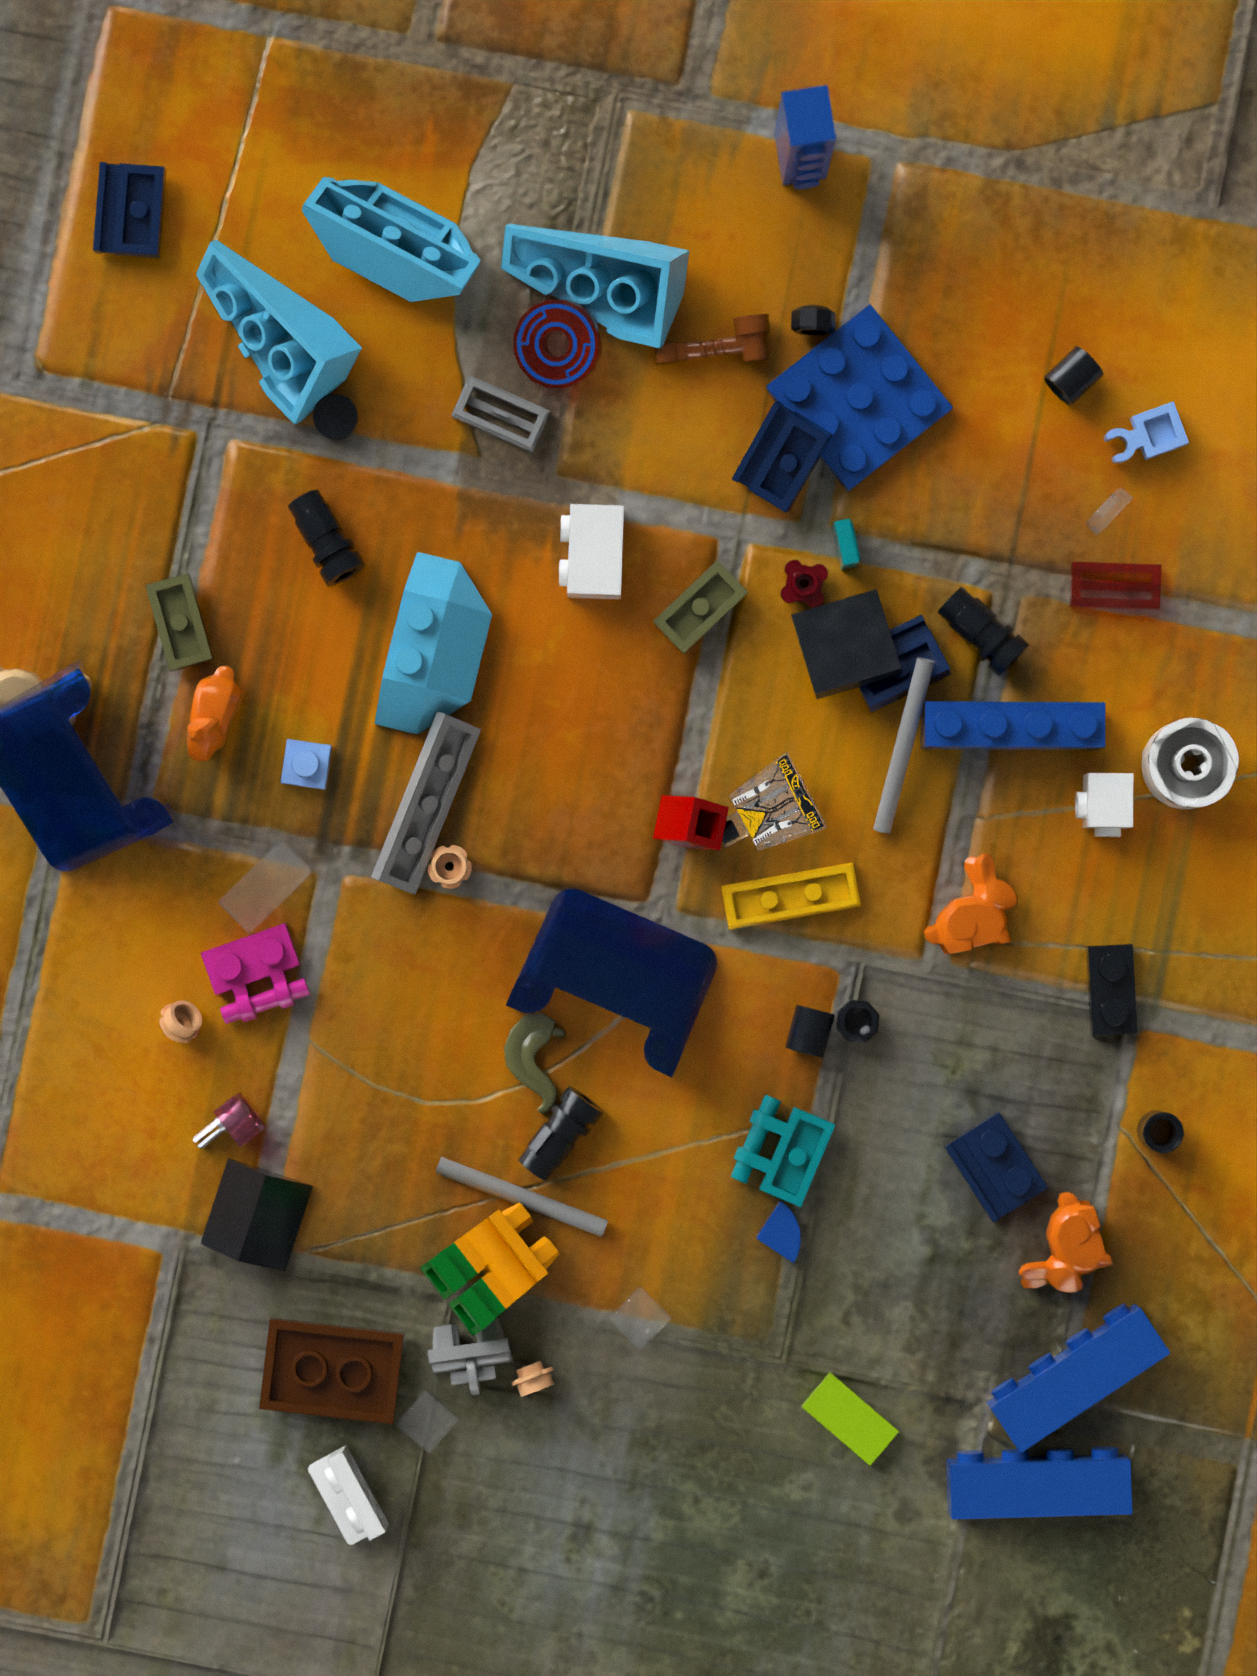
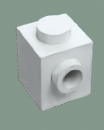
[1075,773,1133,837]

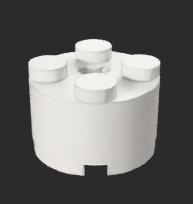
[1141,717,1239,809]

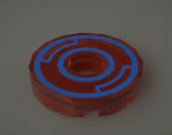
[513,299,602,388]

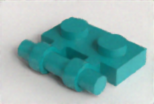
[730,1094,836,1207]

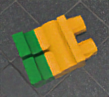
[420,1203,559,1336]

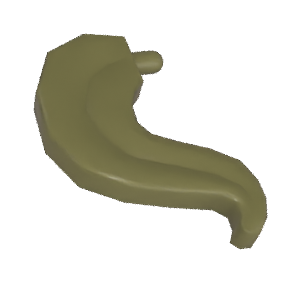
[504,1013,566,1114]

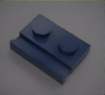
[93,162,166,258]
[732,401,833,512]
[857,615,951,713]
[943,1112,1048,1223]

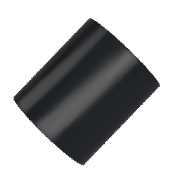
[1044,346,1104,406]
[785,1005,835,1058]
[1137,1110,1184,1153]

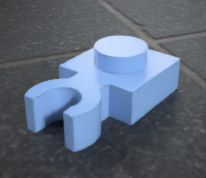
[1103,401,1189,464]

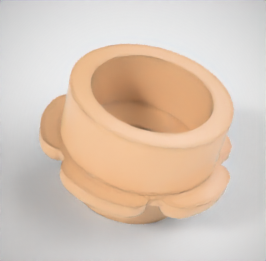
[428,845,472,889]
[159,1000,202,1043]
[511,1361,554,1397]

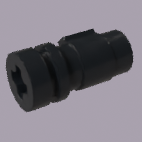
[288,490,366,587]
[937,587,1030,677]
[518,1086,604,1181]

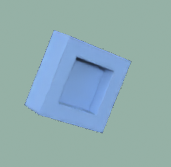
[280,739,332,790]

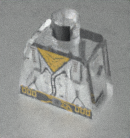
[722,752,827,852]

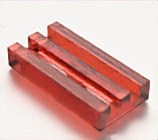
[1069,562,1161,610]

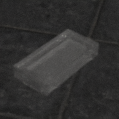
[218,840,314,934]

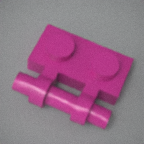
[201,923,310,1024]

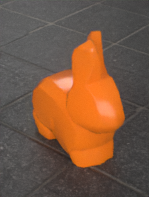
[187,666,243,762]
[924,854,1018,954]
[1019,1192,1113,1293]

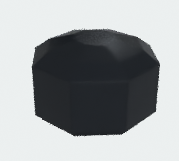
[791,305,836,336]
[836,1000,879,1043]

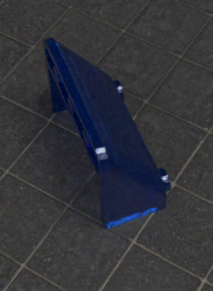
[0,659,174,871]
[506,889,717,1077]

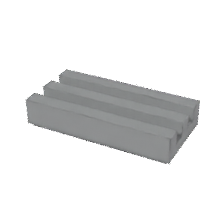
[451,375,551,453]

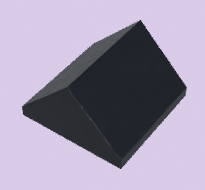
[200,1158,314,1271]

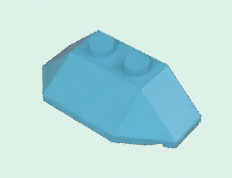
[302,177,481,302]
[374,552,492,735]

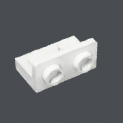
[308,1445,389,1545]

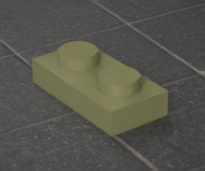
[653,560,748,655]
[145,573,214,672]

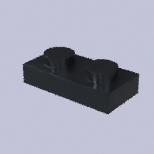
[1086,944,1138,1036]

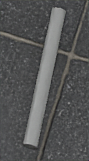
[873,657,934,833]
[435,1157,608,1237]

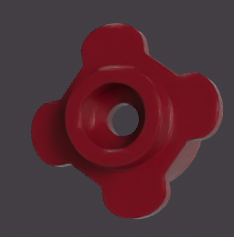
[780,560,828,608]

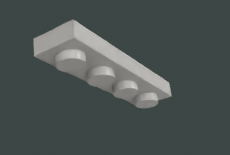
[371,711,481,895]

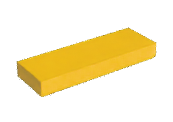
[721,862,861,930]

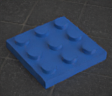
[765,304,953,492]

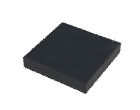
[791,589,903,699]

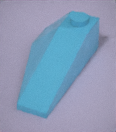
[501,224,689,348]
[196,240,362,424]

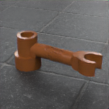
[654,314,770,364]

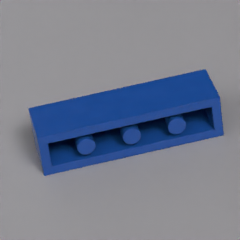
[774,85,836,190]
[921,701,1105,750]
[986,1303,1171,1453]
[946,1447,1132,1520]

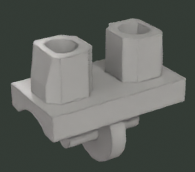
[428,1318,513,1396]

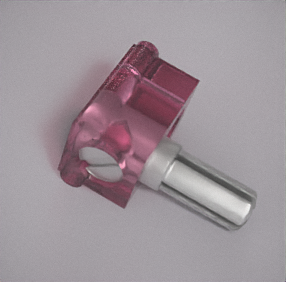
[193,1092,267,1149]

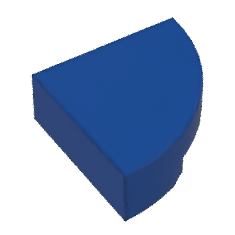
[756,1200,801,1263]

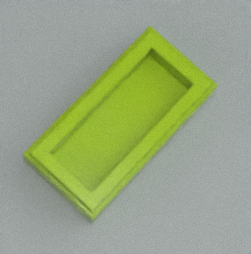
[801,1372,899,1466]

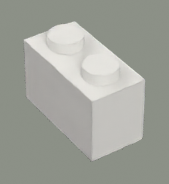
[559,504,624,599]

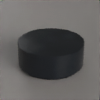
[313,394,359,441]

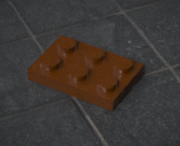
[259,1317,404,1424]

